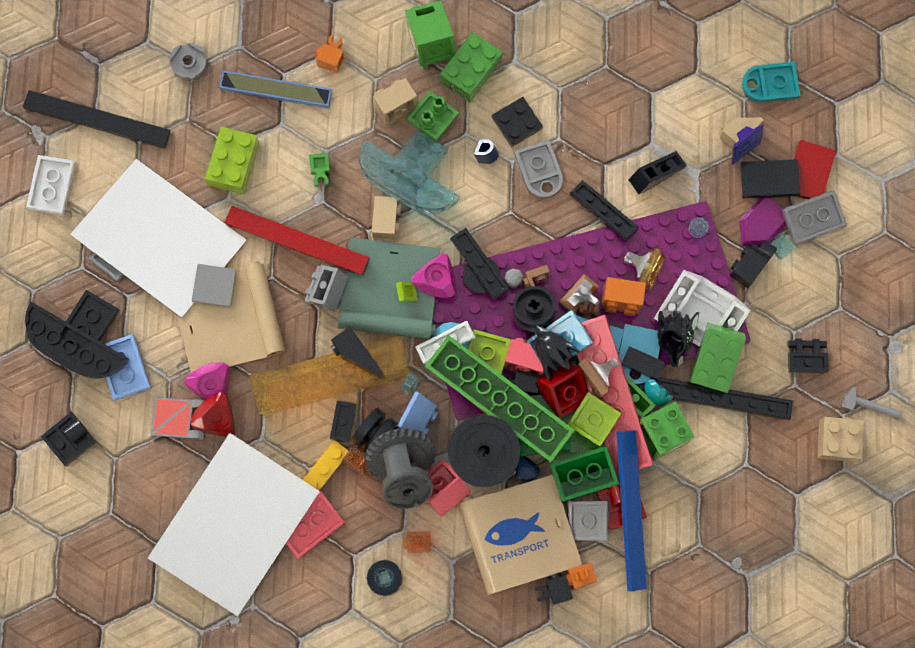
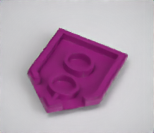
[739,197,786,246]

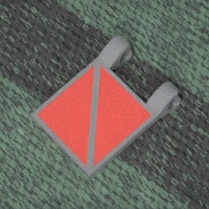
[151,397,205,440]

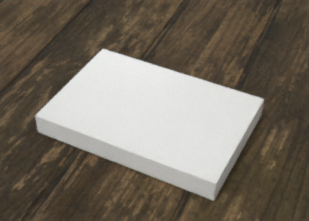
[26,155,76,216]

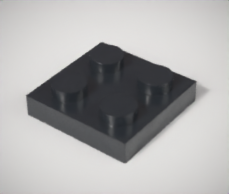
[492,97,543,147]

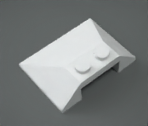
[654,270,751,346]

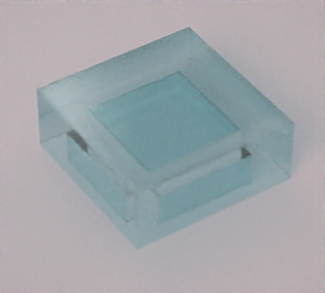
[771,233,796,261]

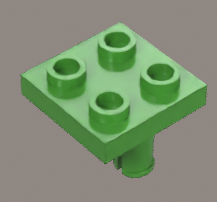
[407,91,459,142]

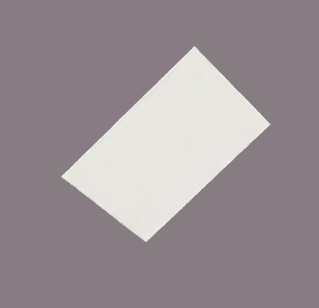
[70,159,246,317]
[148,433,320,616]

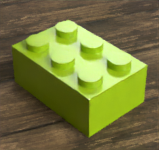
[205,127,259,195]

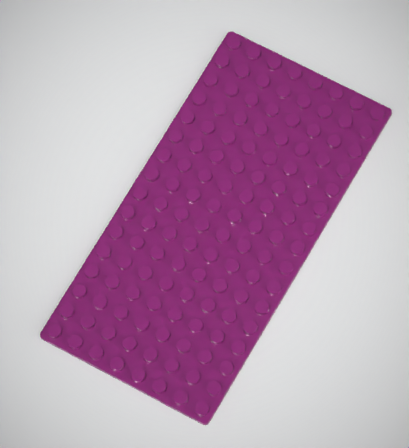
[432,201,751,420]

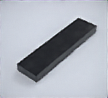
[570,180,639,242]
[450,228,509,301]

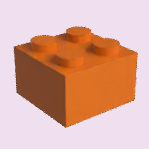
[601,277,646,316]

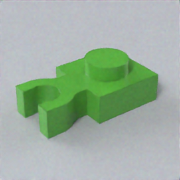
[309,153,330,187]

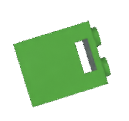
[405,0,455,70]
[639,401,695,461]

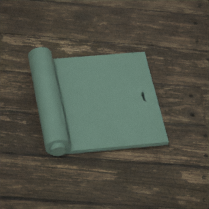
[338,238,441,339]

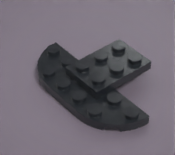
[25,290,130,379]

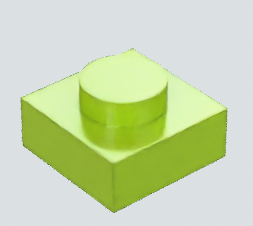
[396,281,418,303]

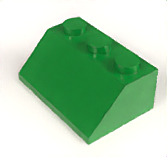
[550,446,619,503]

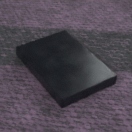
[741,159,800,199]

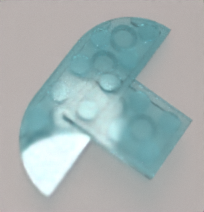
[358,130,460,213]

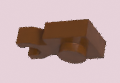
[578,302,600,320]

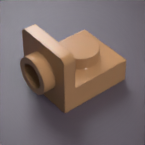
[523,265,550,288]

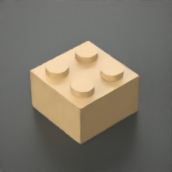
[373,78,417,127]
[817,417,864,462]

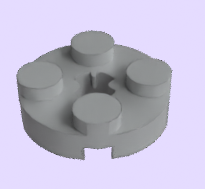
[170,43,208,81]

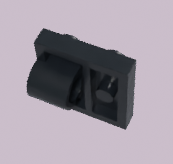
[41,411,97,467]

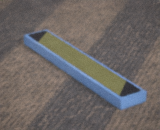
[219,70,332,108]

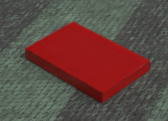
[794,140,836,199]

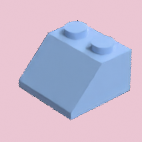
[397,391,438,435]

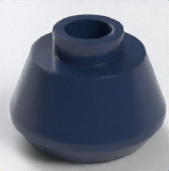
[515,456,540,481]

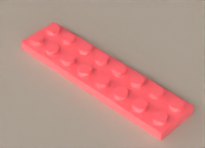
[577,315,654,476]

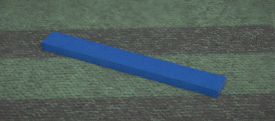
[616,430,647,591]

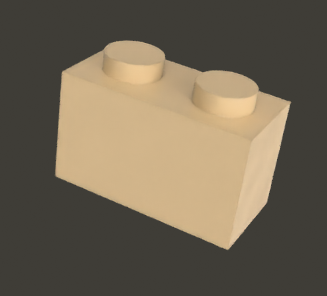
[372,196,401,239]

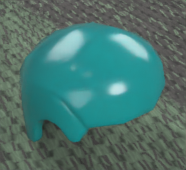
[644,379,673,406]

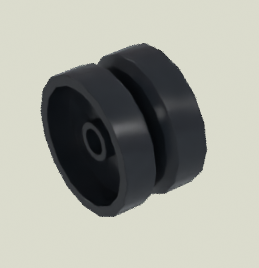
[513,286,555,335]
[351,407,398,453]

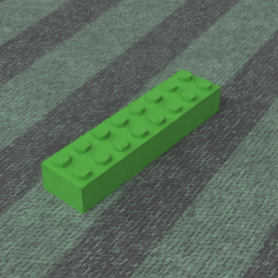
[425,335,575,463]

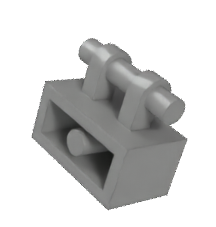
[304,265,349,312]

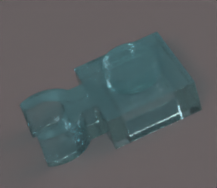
[401,372,419,395]

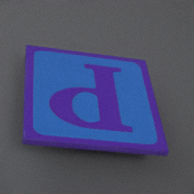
[732,124,764,165]

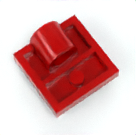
[597,484,647,530]

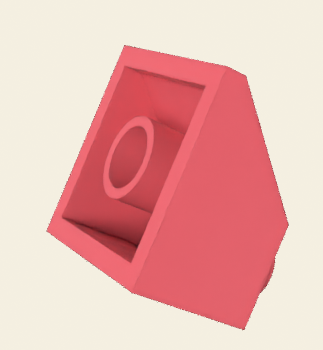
[503,338,543,377]
[427,459,471,517]

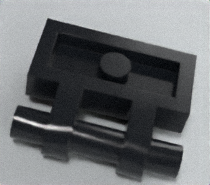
[787,338,829,373]

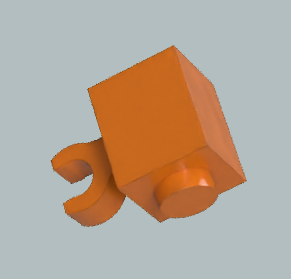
[314,35,345,73]
[565,562,597,590]

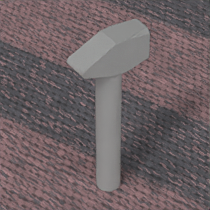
[841,387,902,419]

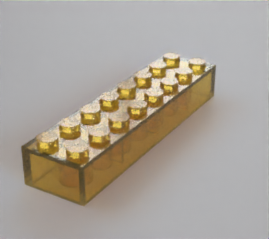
[249,336,410,416]

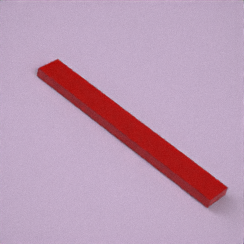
[224,206,370,276]

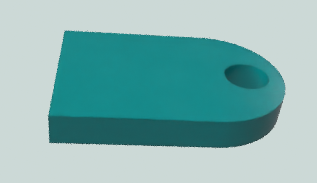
[742,62,801,103]

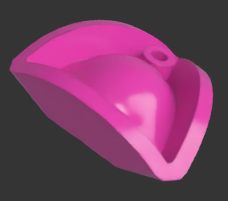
[412,253,456,298]
[184,362,229,400]

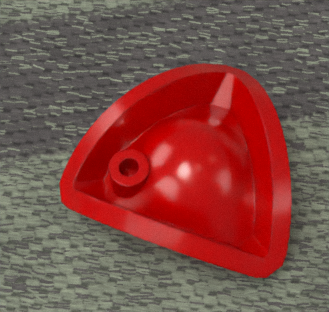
[190,393,235,437]

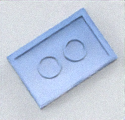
[105,334,151,401]

